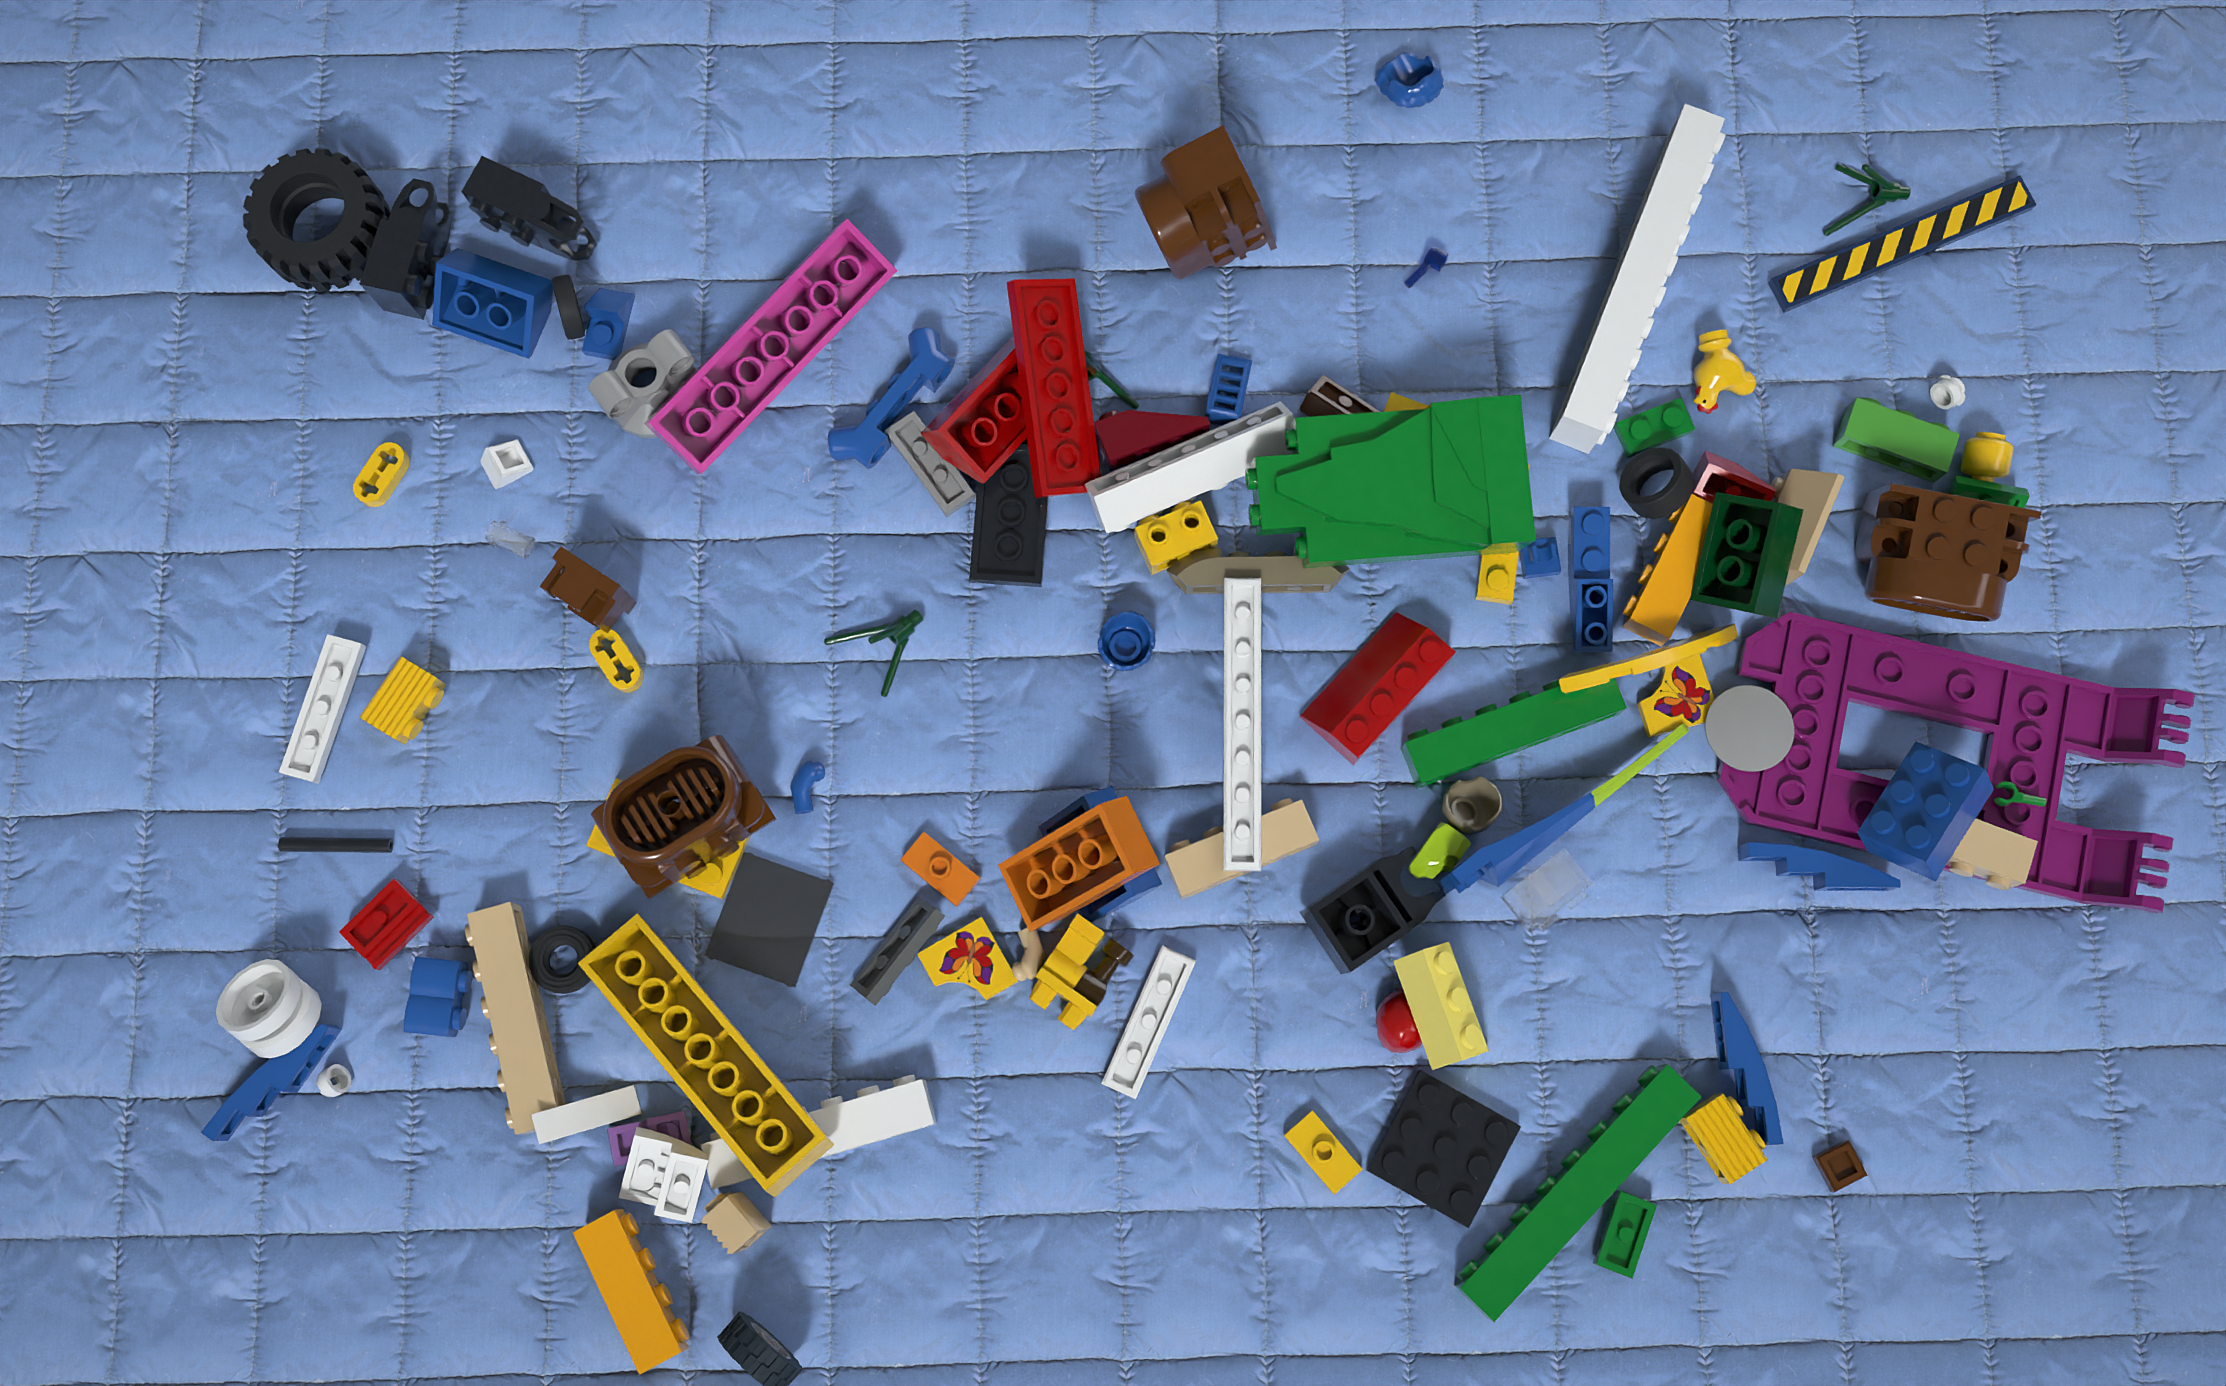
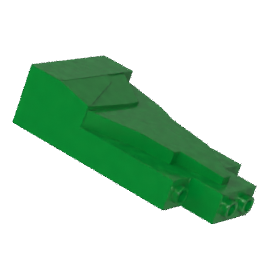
[1245,395,1536,568]

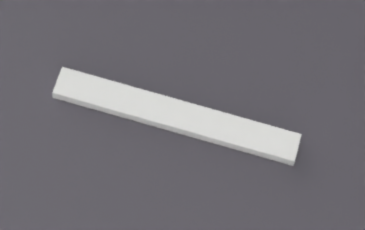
[1223,578,1261,871]

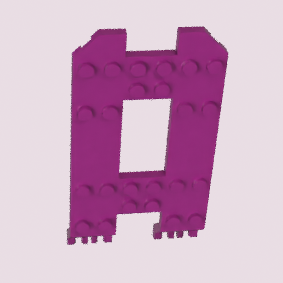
[1717,612,2195,913]

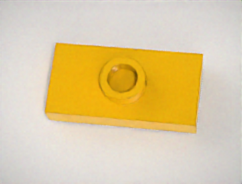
[1283,1110,1363,1195]

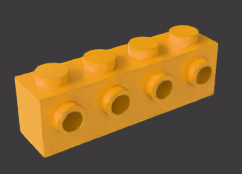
[1622,494,1713,646]
[572,1209,690,1375]

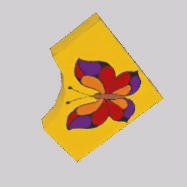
[1637,654,1715,738]
[917,917,1018,1001]

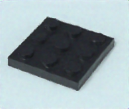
[1366,1070,1521,1228]

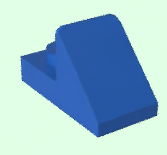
[582,288,635,360]

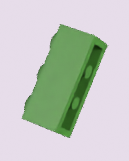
[1833,397,1960,483]

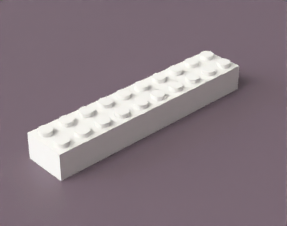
[1549,104,1726,454]

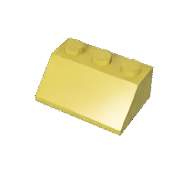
[1393,942,1489,1070]

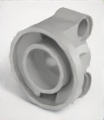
[588,329,696,438]

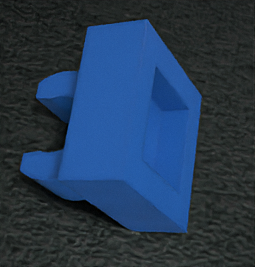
[1519,537,1561,579]

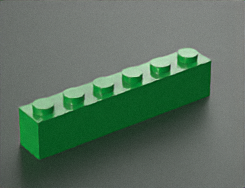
[1401,666,1627,789]

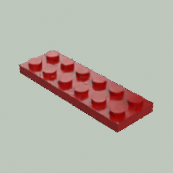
[1007,278,1101,498]

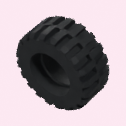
[243,148,391,291]

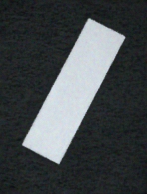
[531,1085,642,1144]

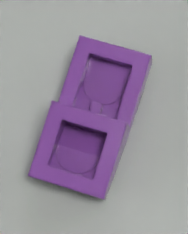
[607,1110,691,1167]

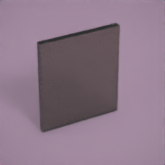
[704,852,834,988]

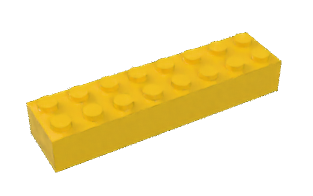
[578,913,834,1197]

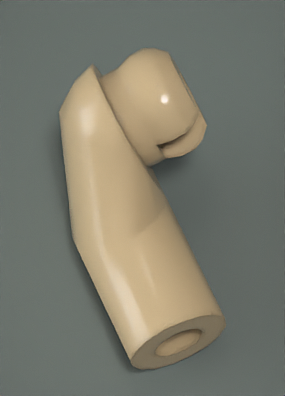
[1012,928,1045,981]

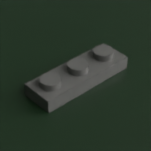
[850,896,945,1006]

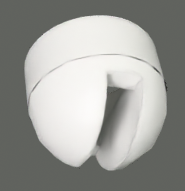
[316,1064,352,1097]

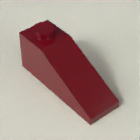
[1094,410,1210,471]

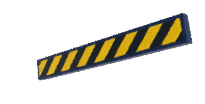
[1768,175,2037,313]

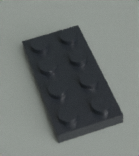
[969,444,1049,587]

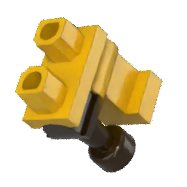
[1029,913,1134,1031]

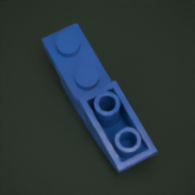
[1568,507,1613,652]

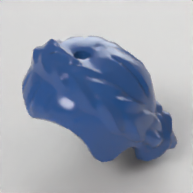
[1374,52,1444,108]

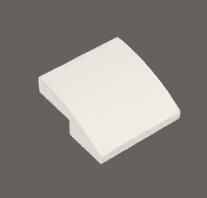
[619,1127,709,1223]

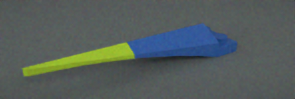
[1436,723,1690,894]

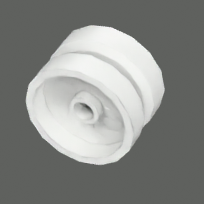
[216,959,322,1058]

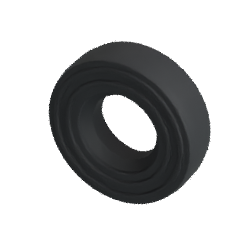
[552,275,585,340]
[529,926,596,994]

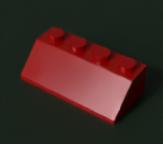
[920,337,1027,483]
[1300,612,1456,766]

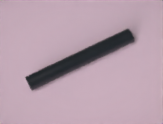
[278,837,393,853]

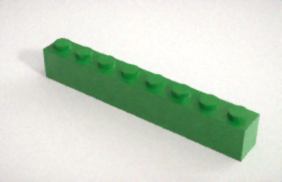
[1454,1064,1702,1322]

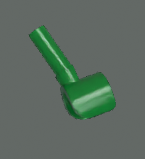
[1994,781,2046,807]

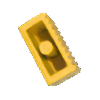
[359,656,446,745]
[1679,1093,1768,1184]

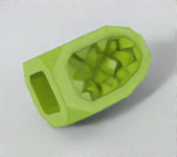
[1408,822,1471,879]

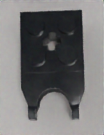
[461,156,597,261]
[359,178,452,320]
[1299,846,1446,974]

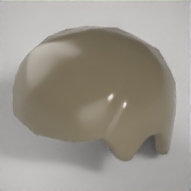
[1442,776,1503,834]

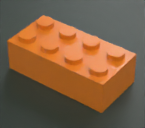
[998,795,1160,932]

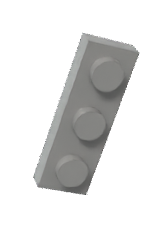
[885,411,976,518]

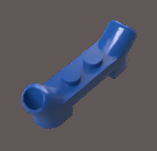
[828,327,955,469]

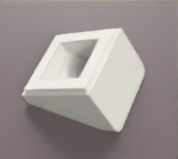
[481,439,534,489]

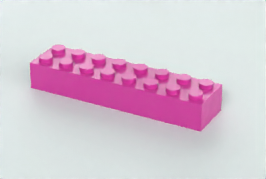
[644,219,898,474]

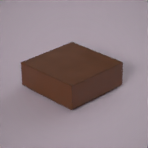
[1812,1140,1868,1192]

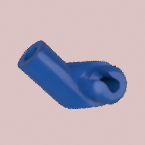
[790,761,825,814]

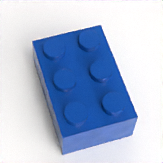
[1857,741,1994,882]

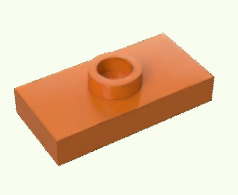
[900,832,981,908]

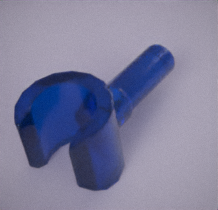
[1404,247,1448,289]

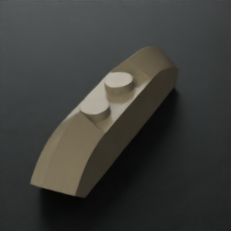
[1166,547,1350,594]

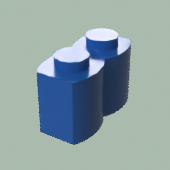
[404,957,472,1037]

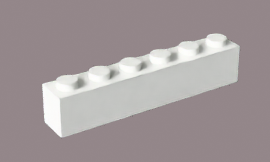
[1085,401,1294,533]
[700,1074,937,1190]

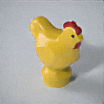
[1693,329,1756,414]

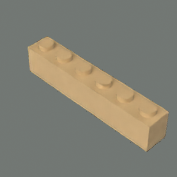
[465,902,566,1135]

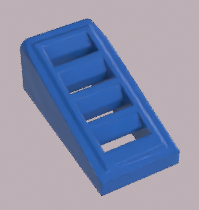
[1205,354,1252,425]

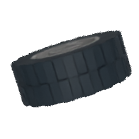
[717,1312,802,1386]

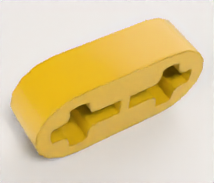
[353,442,410,507]
[589,629,644,693]

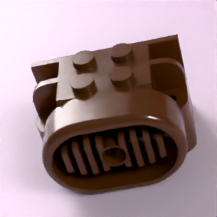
[1134,125,1277,280]
[1856,483,2042,622]
[591,735,776,899]

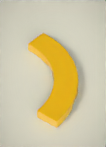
[1559,623,1738,693]

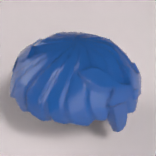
[1098,610,1156,672]

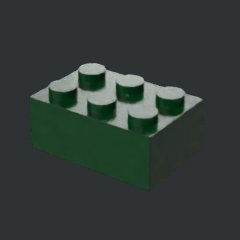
[1690,492,1803,618]

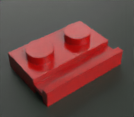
[339,879,434,971]

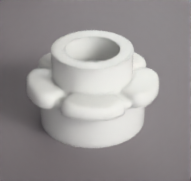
[1930,375,1965,409]

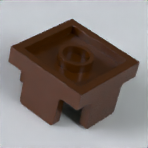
[540,546,637,633]

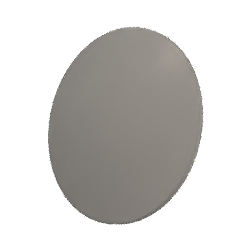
[1705,685,1794,772]

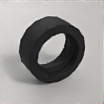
[1619,447,1694,519]

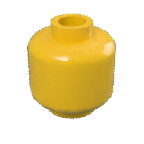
[1960,432,2014,482]

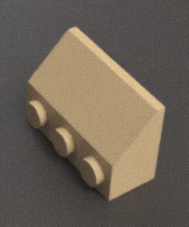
[1770,469,1845,586]

